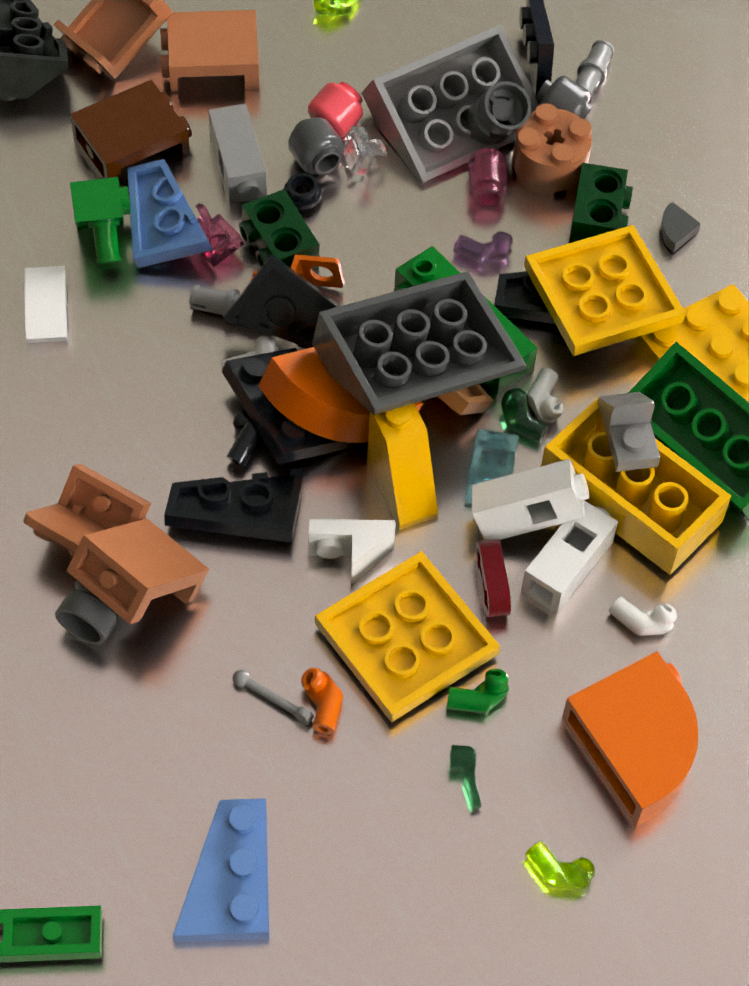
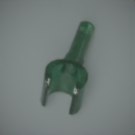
[449,745,482,810]

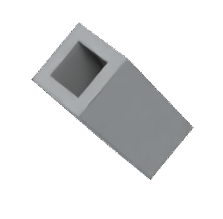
[208,103,267,204]

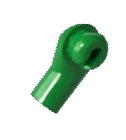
[447,669,510,713]

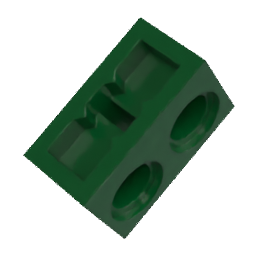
[569,163,633,243]
[239,189,320,271]

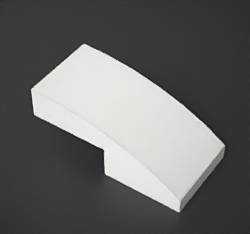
[24,266,68,343]

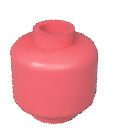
[308,81,363,138]

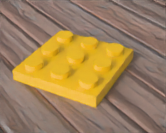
[524,225,686,356]
[635,284,749,402]
[315,551,500,723]

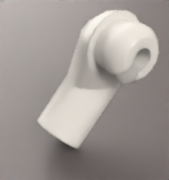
[526,368,564,423]
[609,596,677,636]

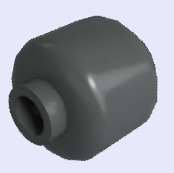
[535,76,593,119]
[288,117,344,175]

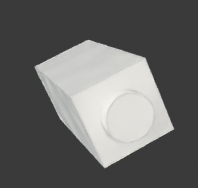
[472,459,589,540]
[521,500,618,615]

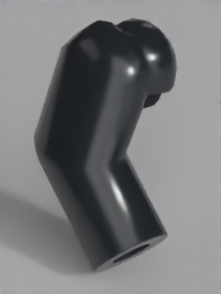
[226,409,260,467]

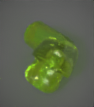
[313,0,357,16]
[525,841,595,891]

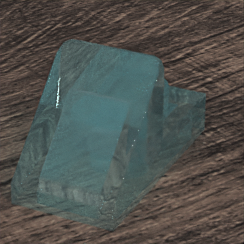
[464,428,519,508]

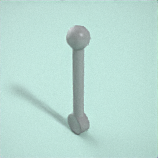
[232,669,314,725]

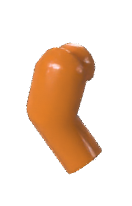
[301,668,343,735]

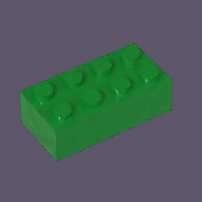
[628,341,749,521]

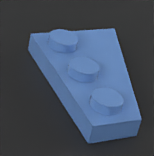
[128,159,213,268]
[173,798,269,942]

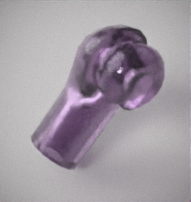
[453,231,513,265]

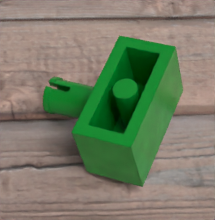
[70,177,130,264]

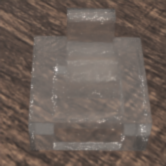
[341,126,387,182]

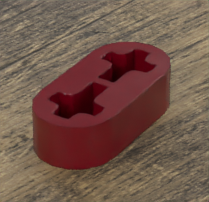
[476,539,511,618]

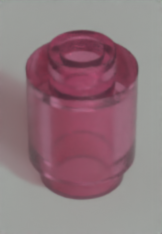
[468,148,508,208]

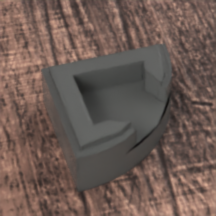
[661,202,701,252]

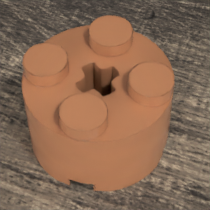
[512,104,592,196]

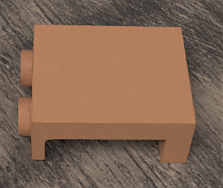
[54,0,173,79]
[160,10,260,92]
[66,518,209,624]

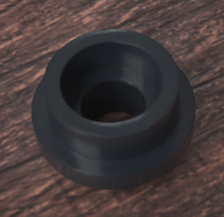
[284,173,322,209]

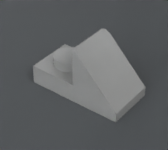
[597,392,660,472]

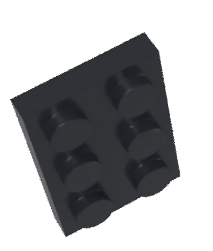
[222,348,350,464]

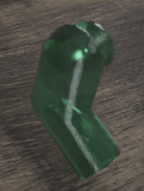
[501,388,549,443]

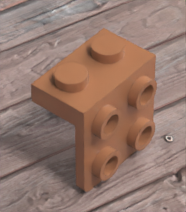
[23,464,151,557]

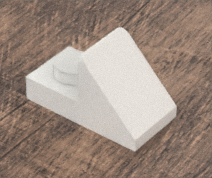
[308,519,396,584]

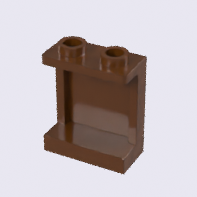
[70,80,192,185]

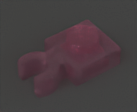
[196,203,245,267]

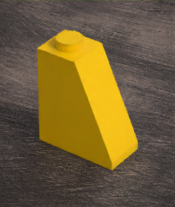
[367,403,438,530]

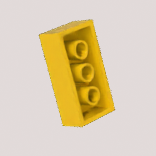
[541,396,732,575]

